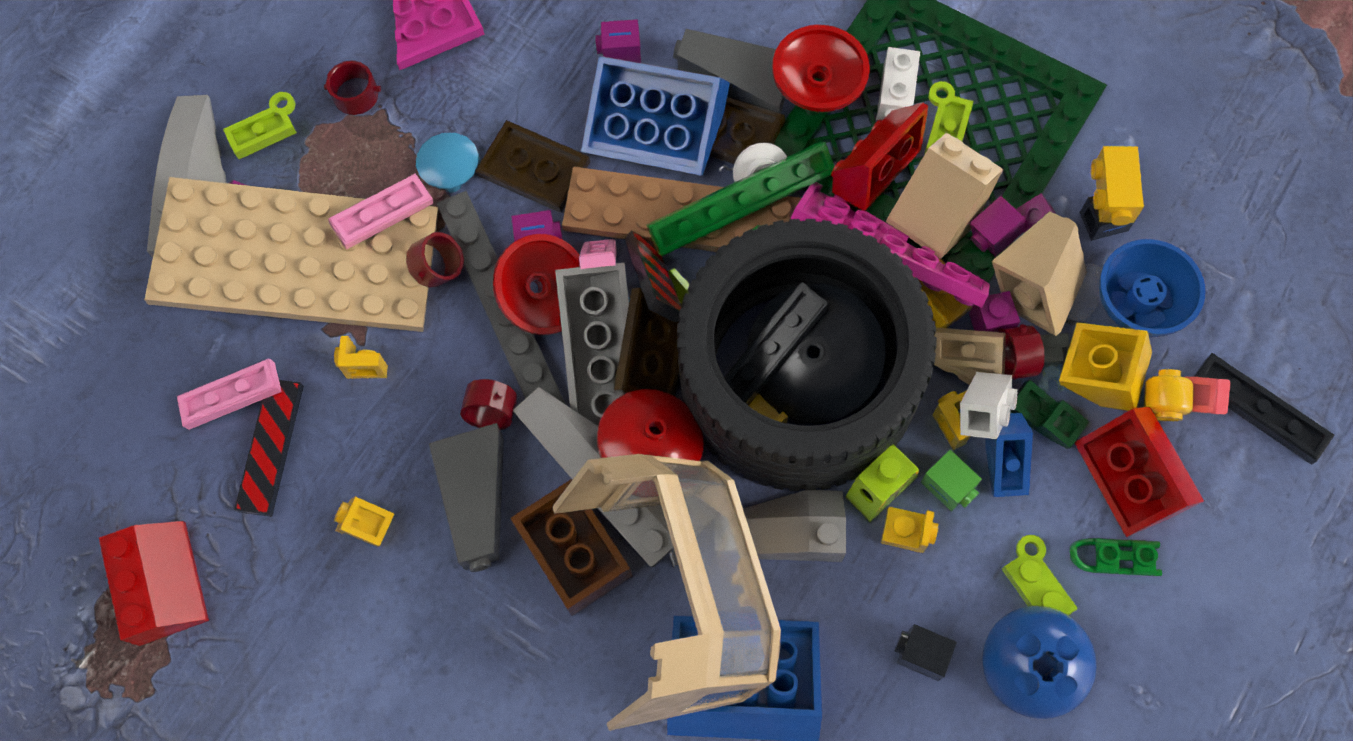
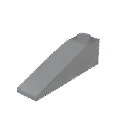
[700,490,846,562]

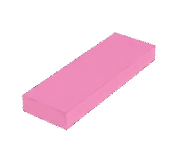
[328,173,433,250]
[579,239,617,269]
[177,359,282,430]

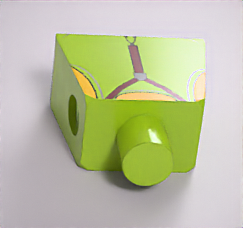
[845,444,919,522]

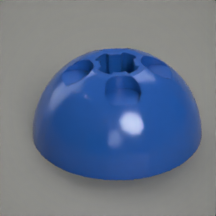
[1099,239,1206,338]
[982,606,1097,719]

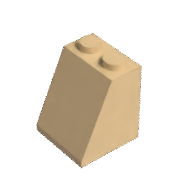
[886,133,1003,259]
[992,212,1087,336]

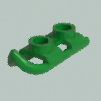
[1069,538,1162,576]

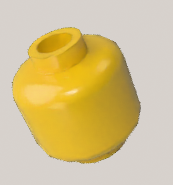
[1144,369,1193,421]

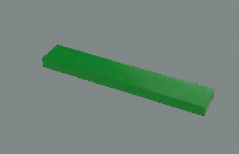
[646,141,835,256]

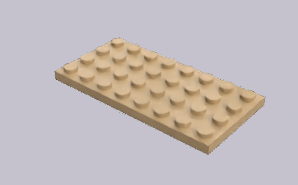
[145,177,438,332]

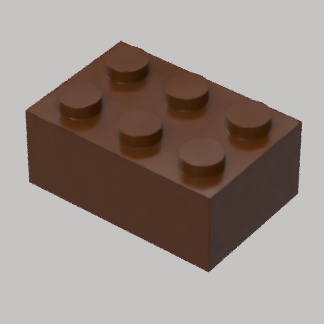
[510,479,633,616]

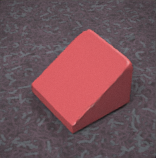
[1185,376,1230,414]

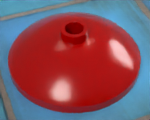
[772,25,870,112]
[493,234,580,335]
[597,389,704,490]

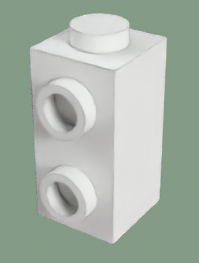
[876,47,920,120]
[960,372,1017,439]

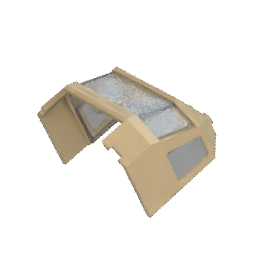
[553,454,781,731]

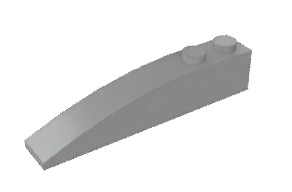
[147,95,227,258]
[555,262,629,426]
[513,387,706,567]

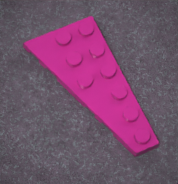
[393,0,485,70]
[791,182,990,308]

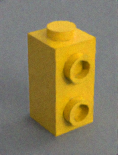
[1091,146,1144,226]

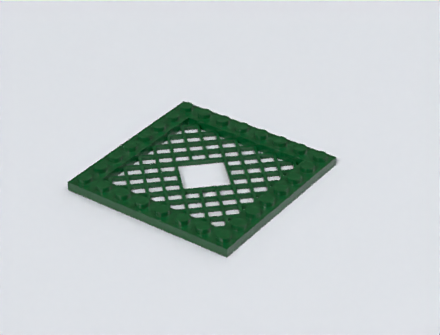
[774,0,1107,283]

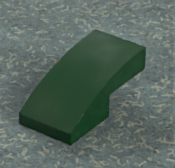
[1010,380,1089,449]

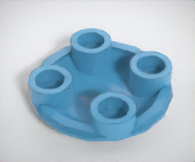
[416,133,480,193]

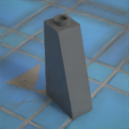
[673,29,786,113]
[429,423,504,572]

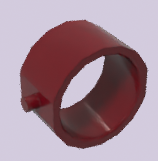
[324,60,381,115]
[406,232,464,288]
[998,324,1045,380]
[460,379,517,430]

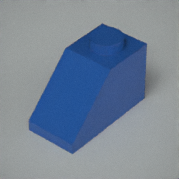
[985,413,1033,497]

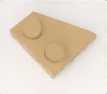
[934,328,1006,385]

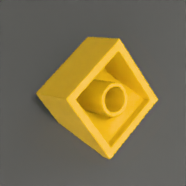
[1059,322,1152,411]

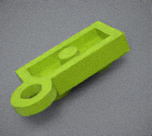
[924,81,974,154]
[223,92,297,160]
[1002,535,1078,615]

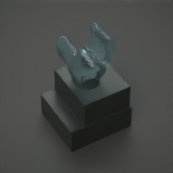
[1039,333,1070,392]

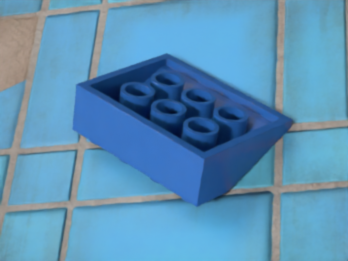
[581,56,730,176]
[667,616,822,741]

